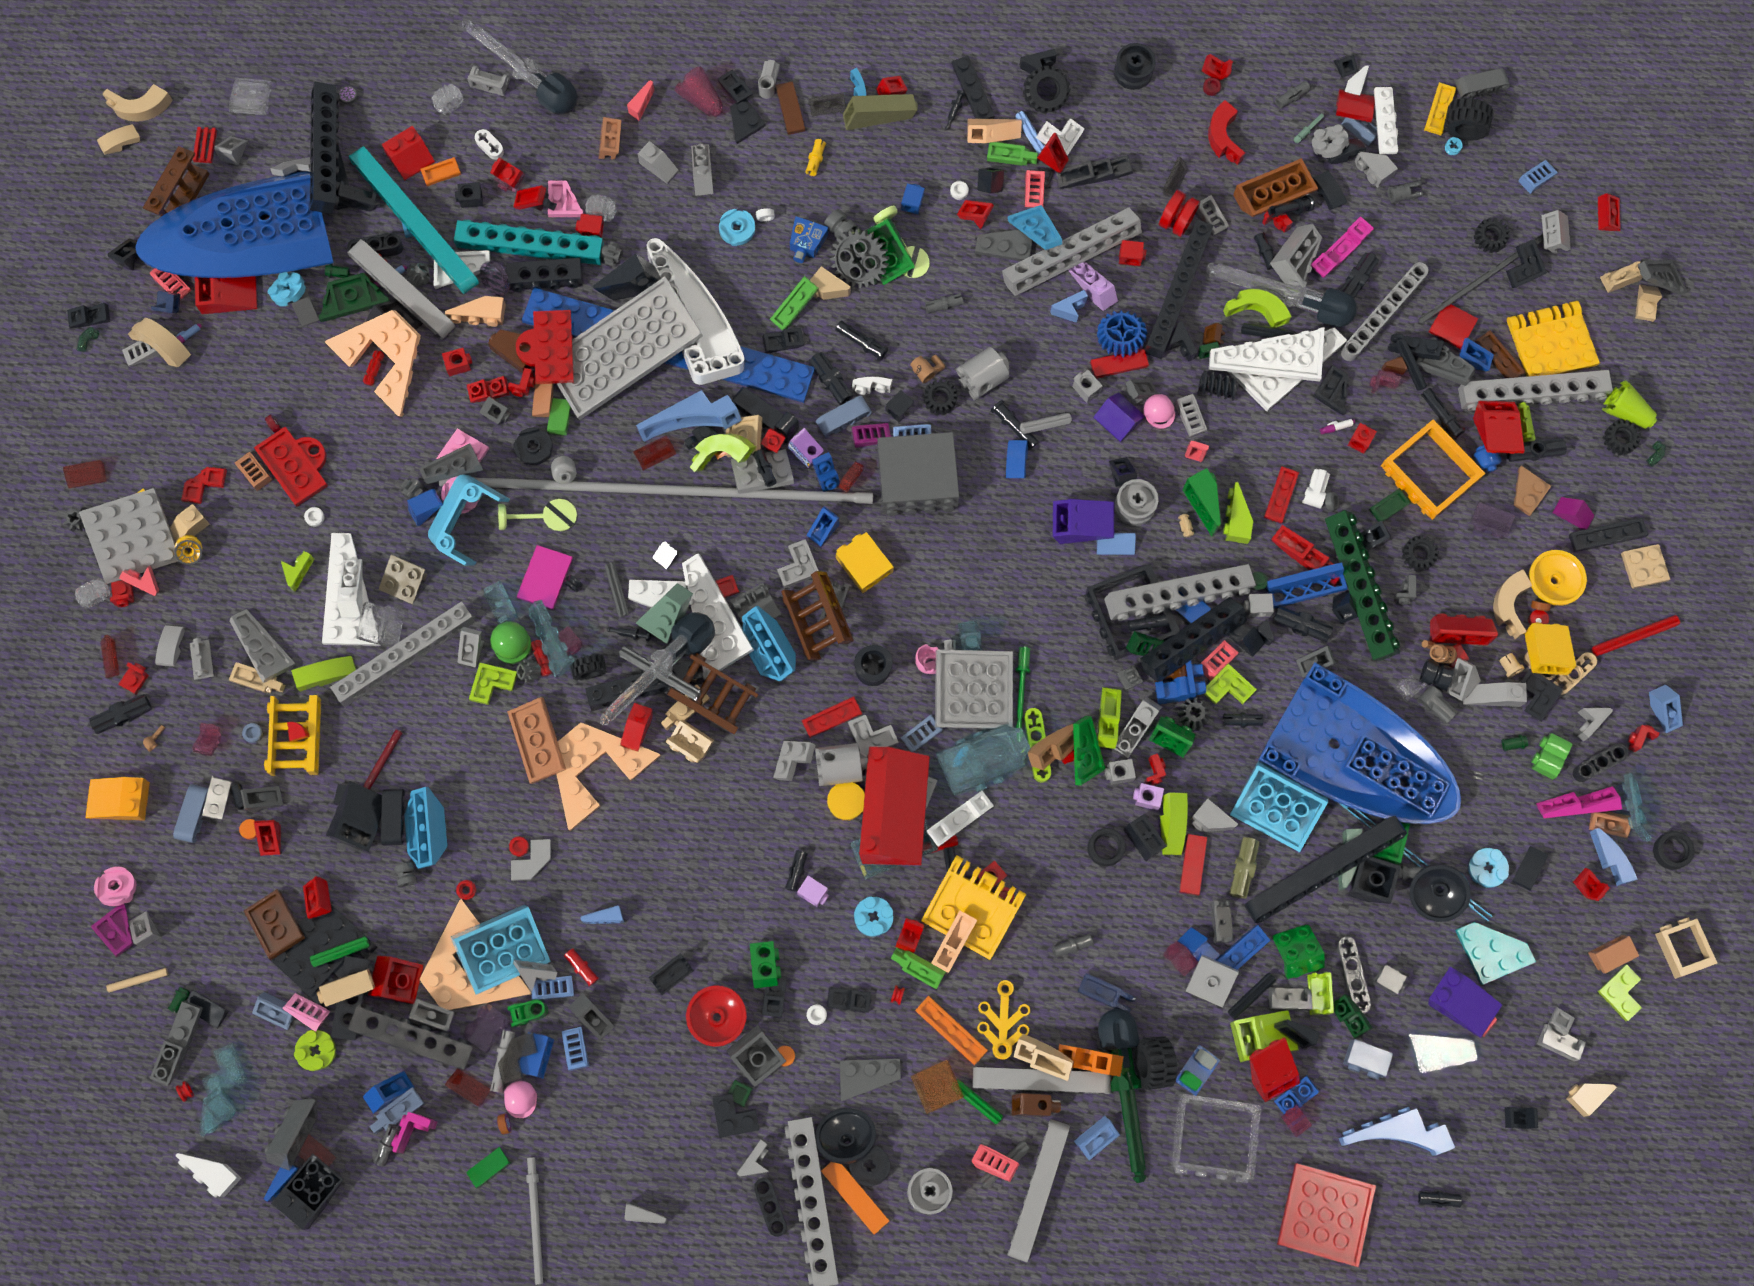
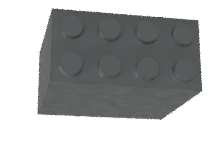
[877,432,959,516]

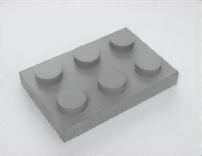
[731,449,794,494]

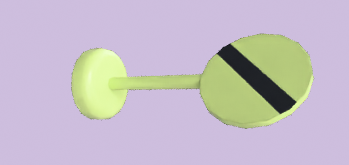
[873,205,929,278]
[498,499,577,531]

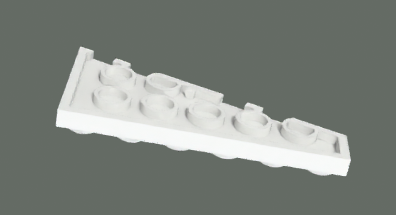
[1228,328,1347,411]
[322,533,381,646]
[682,554,754,680]

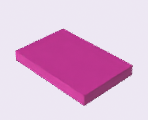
[517,545,573,610]

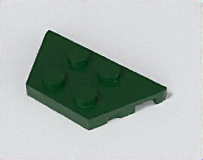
[319,273,389,322]

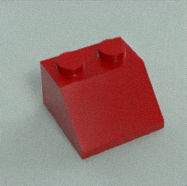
[382,126,435,181]
[368,956,423,1004]

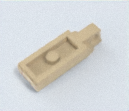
[229,662,285,693]
[661,684,710,730]

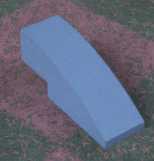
[1590,828,1637,886]

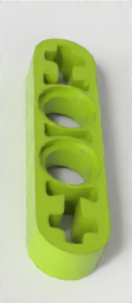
[1024,708,1051,783]

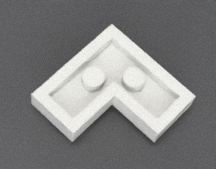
[1036,118,1084,156]

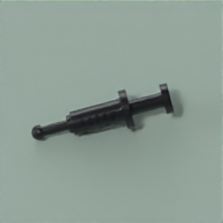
[945,90,966,130]
[607,627,651,642]

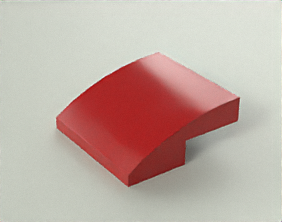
[1336,89,1375,123]
[1428,304,1478,349]

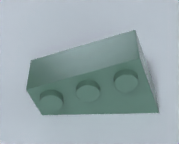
[636,583,693,644]

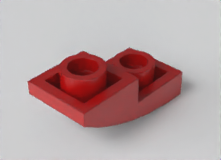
[467,376,510,403]

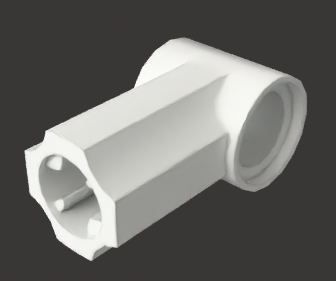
[1302,469,1330,509]

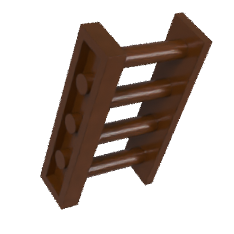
[143,146,210,216]
[781,571,854,661]
[667,653,759,734]

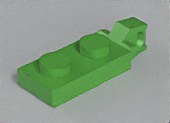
[987,142,1038,166]
[891,948,946,989]

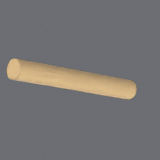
[106,968,168,993]

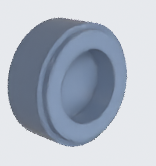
[242,723,263,743]

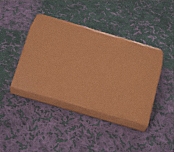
[532,381,554,417]
[1589,811,1633,838]

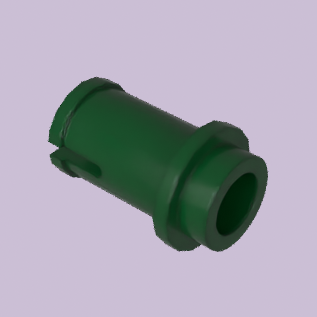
[325,264,349,278]
[1501,734,1528,752]
[167,987,190,1013]

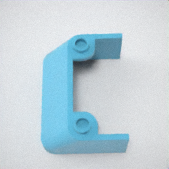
[428,475,510,566]

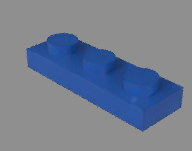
[1216,925,1270,970]

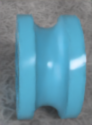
[1445,137,1463,155]

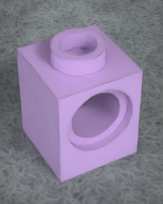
[1133,783,1164,810]
[797,876,829,907]

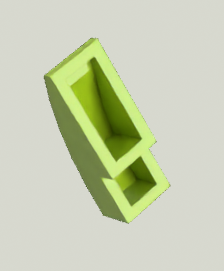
[291,656,356,692]
[1097,687,1121,749]
[1160,793,1188,855]

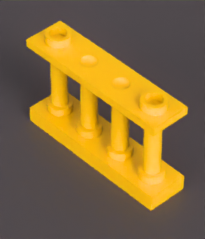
[264,695,321,776]

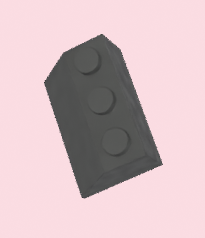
[264,1099,318,1171]

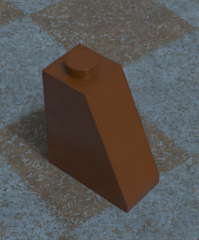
[488,329,532,373]

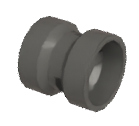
[394,863,418,887]

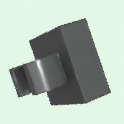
[1117,665,1143,691]

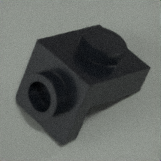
[1505,1107,1538,1129]

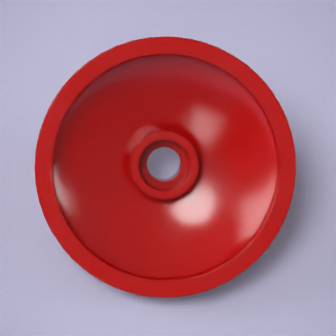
[686,986,747,1047]

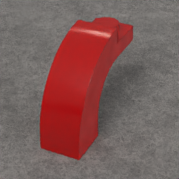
[1208,100,1245,165]

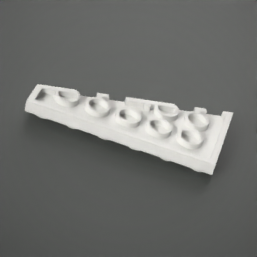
[1209,327,1325,382]

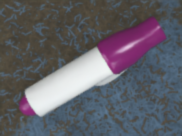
[1320,419,1355,434]

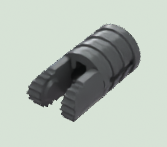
[1387,180,1423,203]

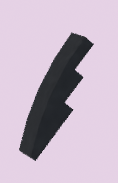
[1056,155,1133,189]

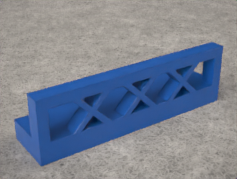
[1267,562,1347,609]

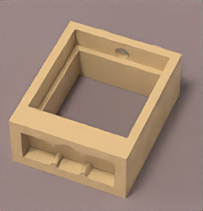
[1655,917,1717,979]
[317,968,375,1007]

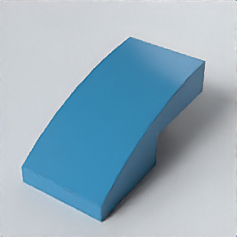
[850,67,866,96]

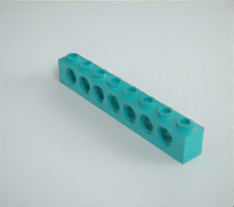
[454,220,604,265]

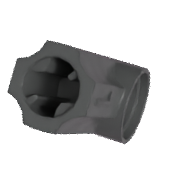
[1417,686,1458,724]

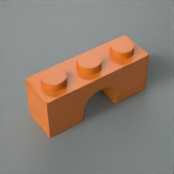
[1058,1044,1124,1076]

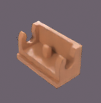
[598,117,621,159]
[1588,935,1639,974]

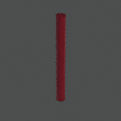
[363,729,402,790]

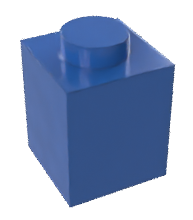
[901,184,925,214]

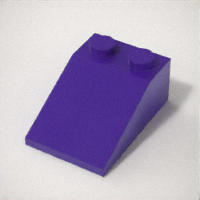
[1428,967,1502,1038]

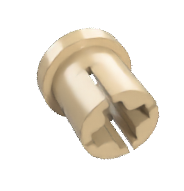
[1499,653,1525,678]

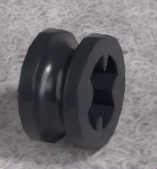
[564,575,583,593]

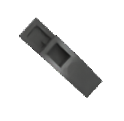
[150,1001,203,1086]

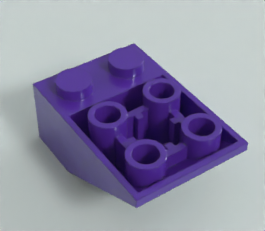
[1053,499,1114,544]

